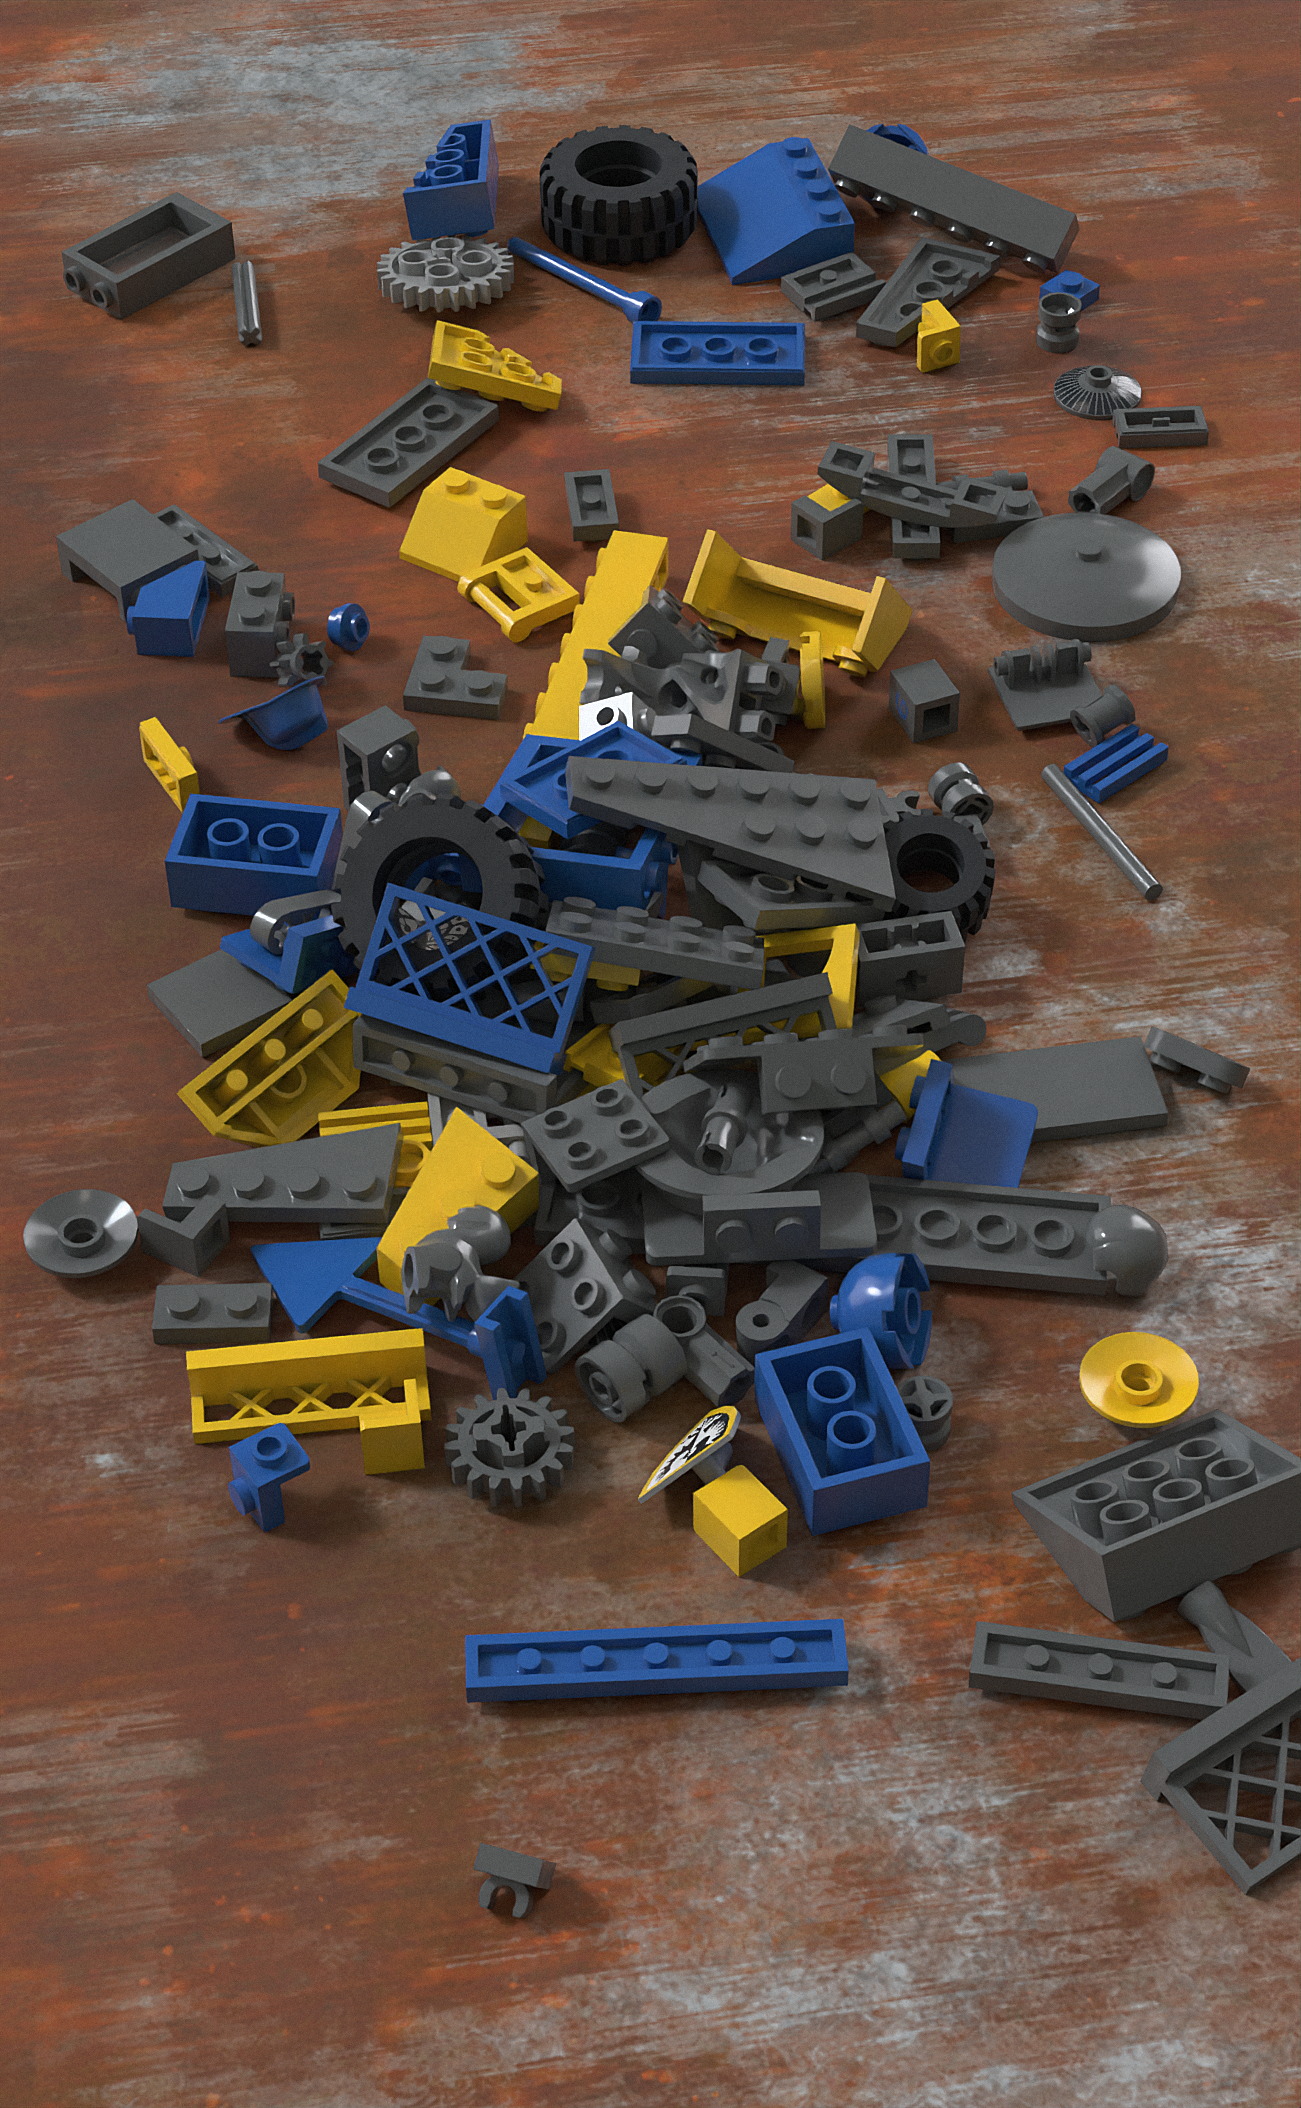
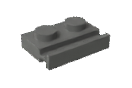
[781,252,886,322]

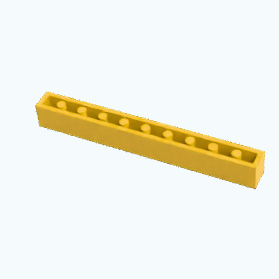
[518,530,669,850]

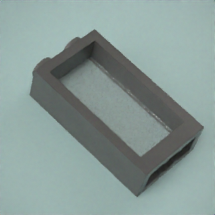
[61,192,236,320]

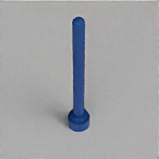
[507,237,662,324]

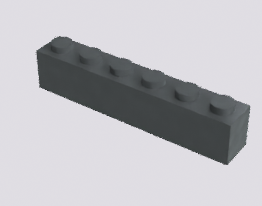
[828,124,1080,274]

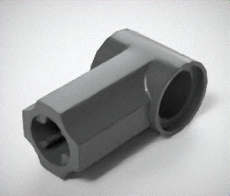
[1068,446,1155,515]
[653,1295,755,1408]

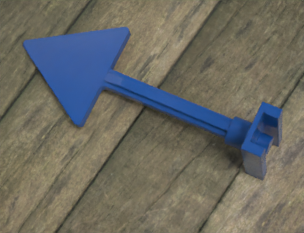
[250,1237,547,1400]

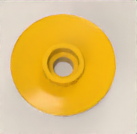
[1079,1332,1199,1428]

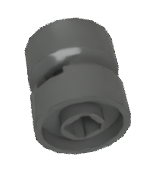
[575,1314,687,1423]

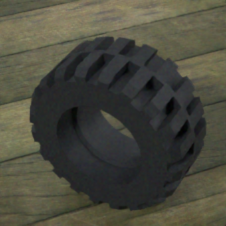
[539,125,698,266]
[331,793,548,1007]

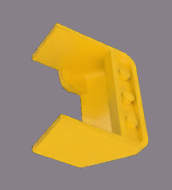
[682,529,913,678]

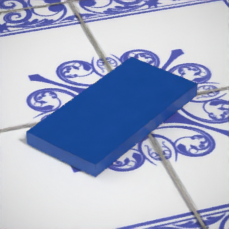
[630,321,805,385]

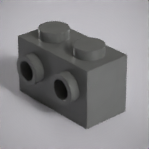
[225,571,295,678]

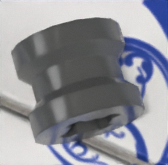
[897,1375,953,1452]

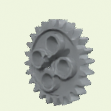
[377,235,514,312]

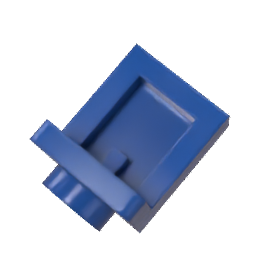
[228,1423,310,1533]

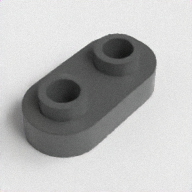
[1143,1026,1251,1094]

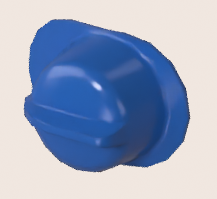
[218,675,328,750]

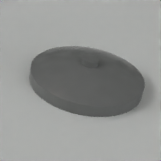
[992,513,1181,642]

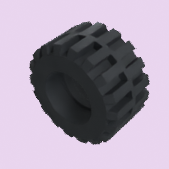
[883,809,996,943]

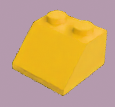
[399,467,528,582]

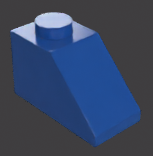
[127,561,210,657]

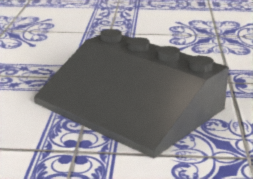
[1011,1409,1301,1622]

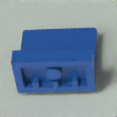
[220,915,360,994]

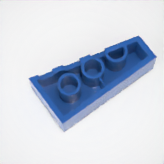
[403,119,499,241]

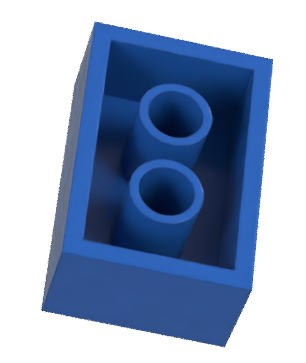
[165,794,343,921]
[754,1327,930,1536]

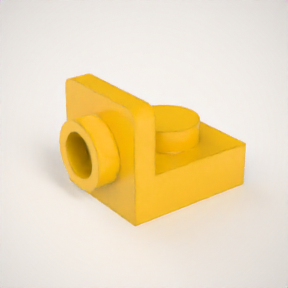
[917,299,961,373]

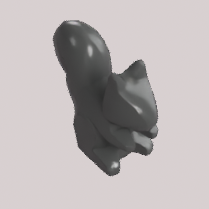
[401,1205,520,1322]

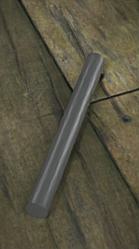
[1041,764,1163,901]

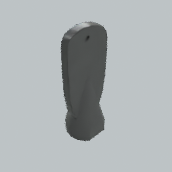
[1177,1580,1292,1694]

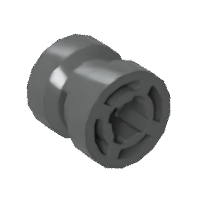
[1036,292,1082,353]
[928,762,994,825]

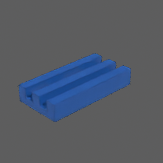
[1063,723,1169,803]

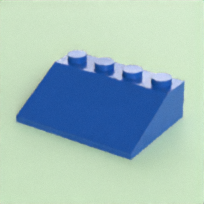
[698,137,855,285]

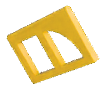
[649,923,860,1051]

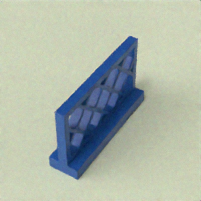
[343,883,596,1075]

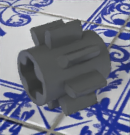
[270,633,334,687]

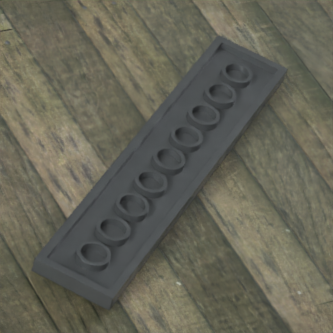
[534,1167,1111,1296]

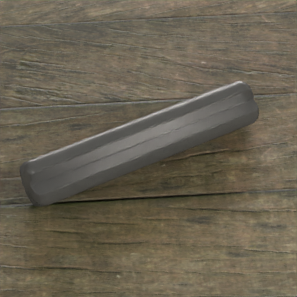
[232,261,262,346]

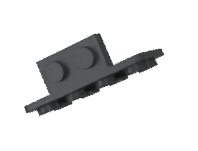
[684,1025,924,1115]
[641,1172,877,1266]

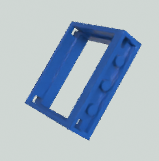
[458,734,703,911]

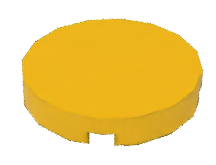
[800,631,826,729]

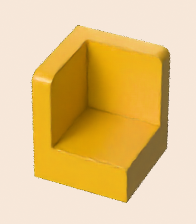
[359,1379,425,1475]
[693,1465,788,1577]

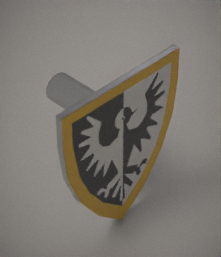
[638,1406,741,1504]

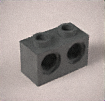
[337,705,422,811]

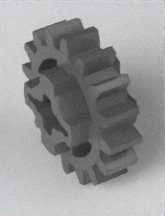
[444,1388,575,1507]

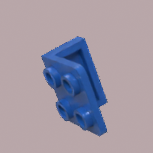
[895,1059,1038,1188]

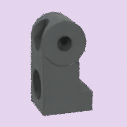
[736,1260,828,1368]

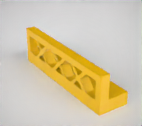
[186,1328,431,1444]

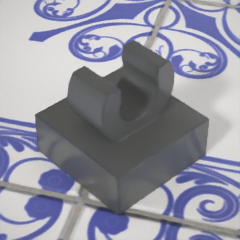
[473,1843,557,1919]

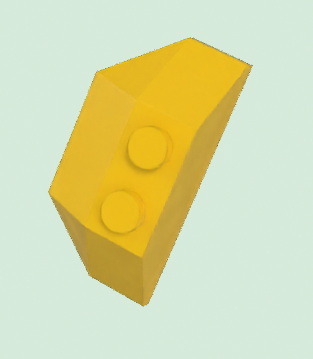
[177,969,362,1148]

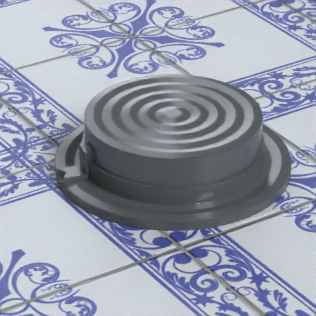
[632,1069,824,1216]

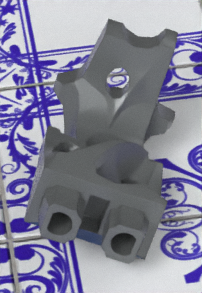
[579,646,784,744]

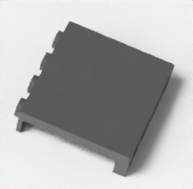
[353,951,613,1123]

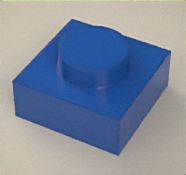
[1039,269,1100,311]

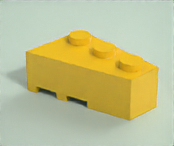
[377,1107,539,1306]

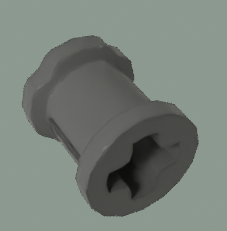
[1070,684,1136,747]

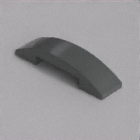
[817,441,1008,528]

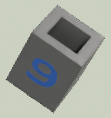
[888,659,960,743]

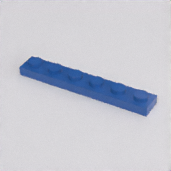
[465,1619,849,1703]

